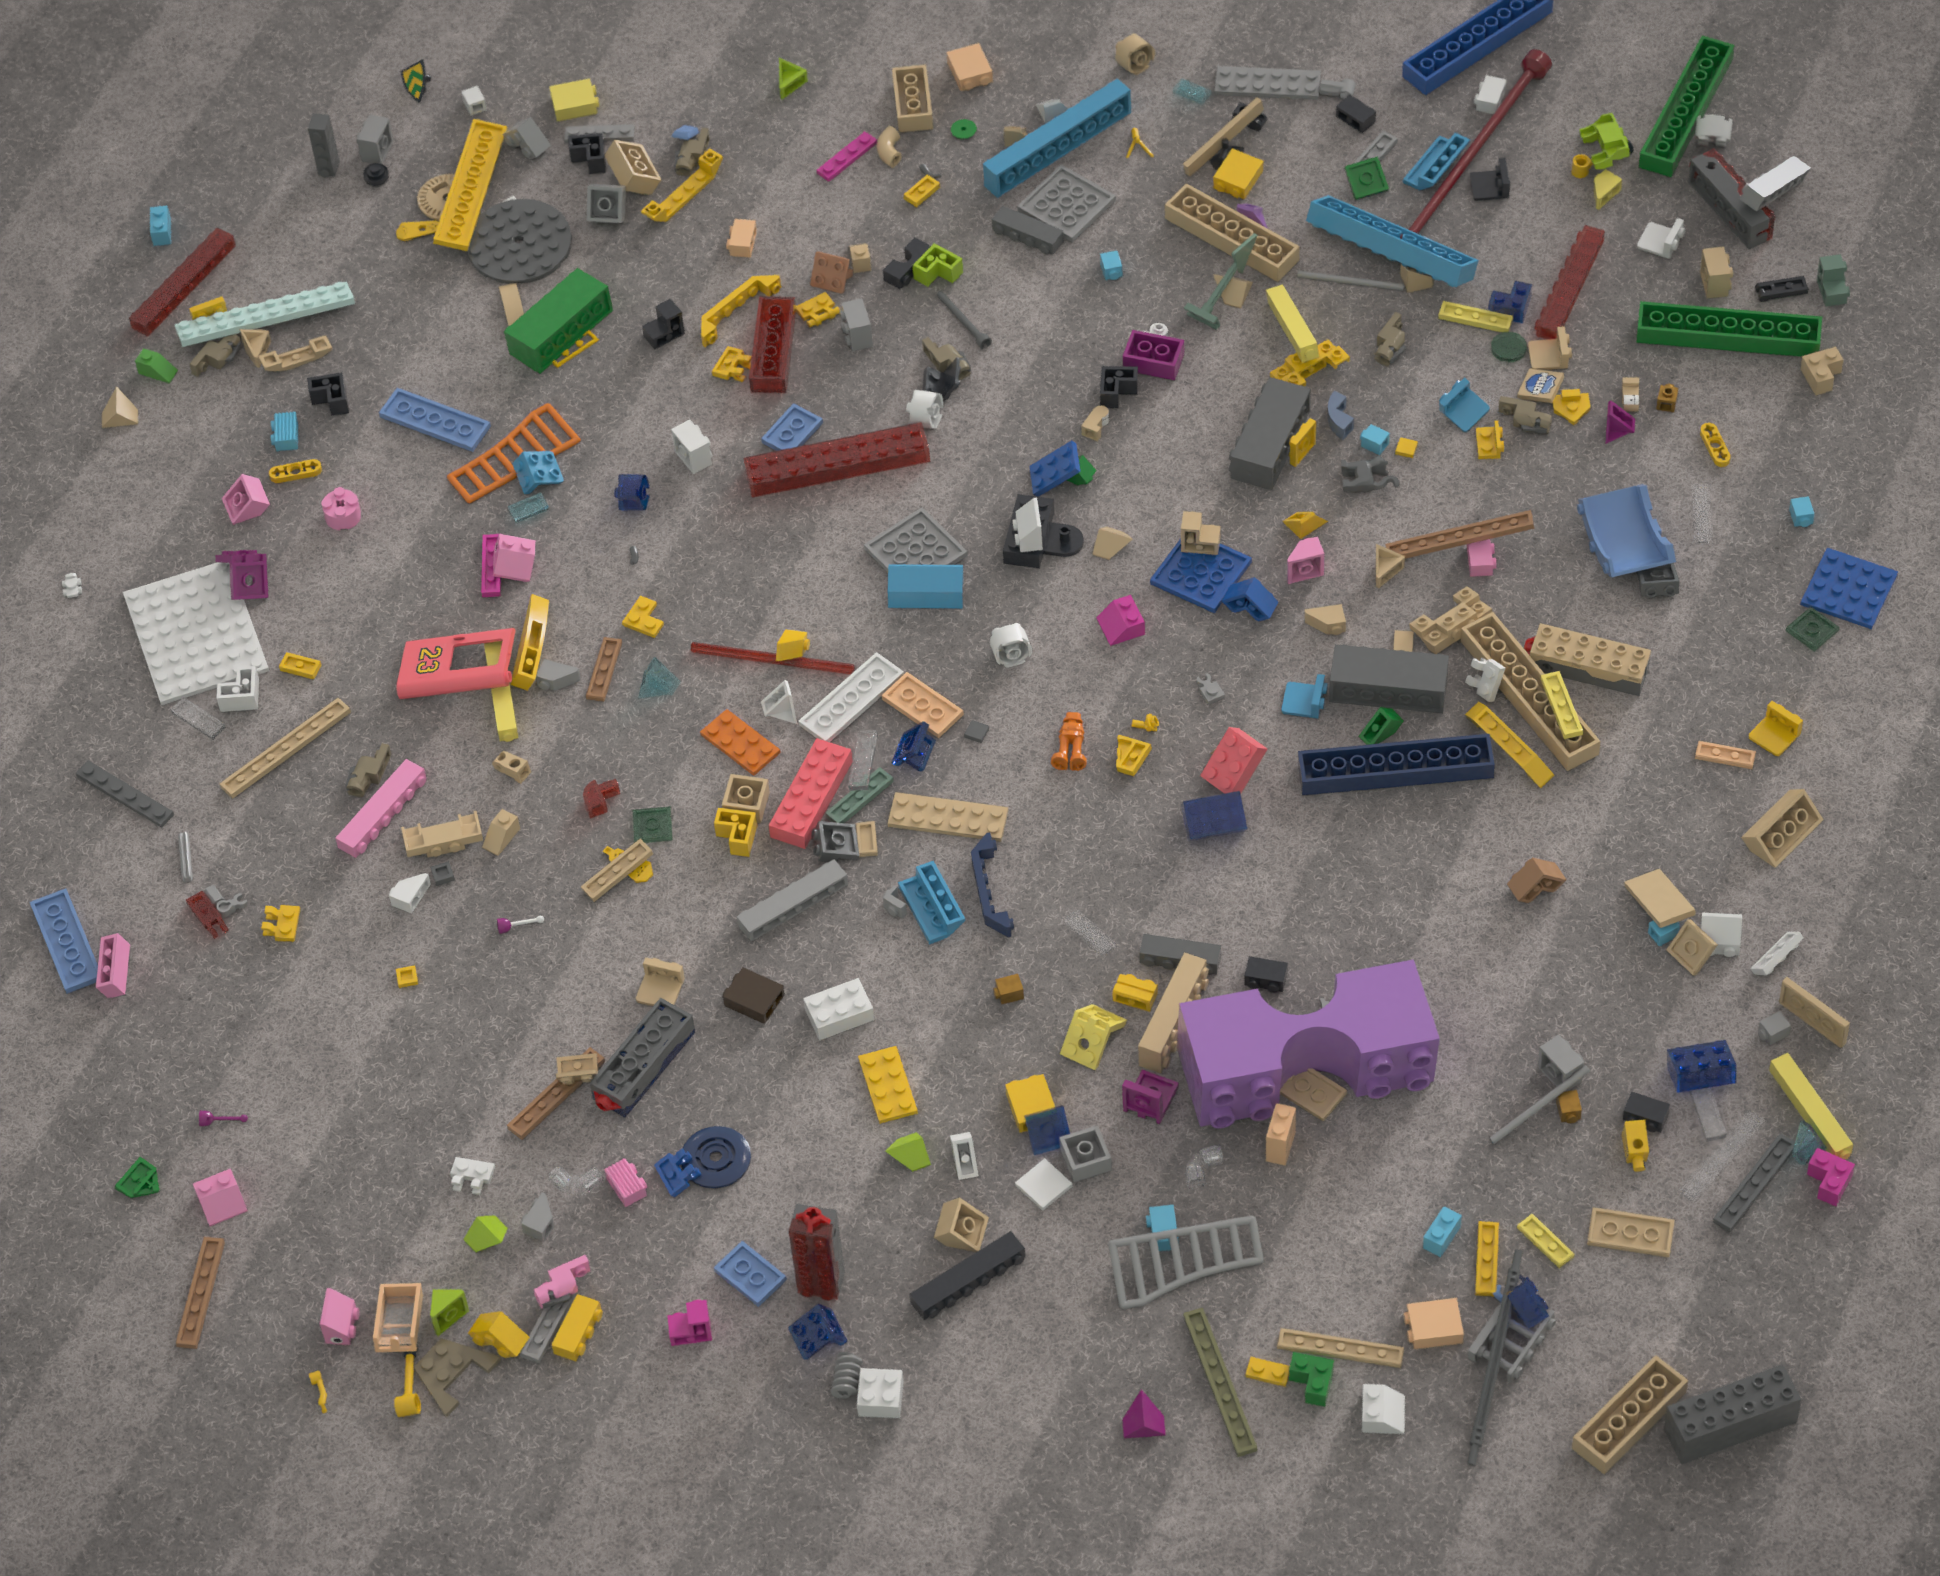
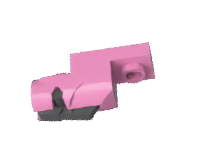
[533,1255,590,1309]

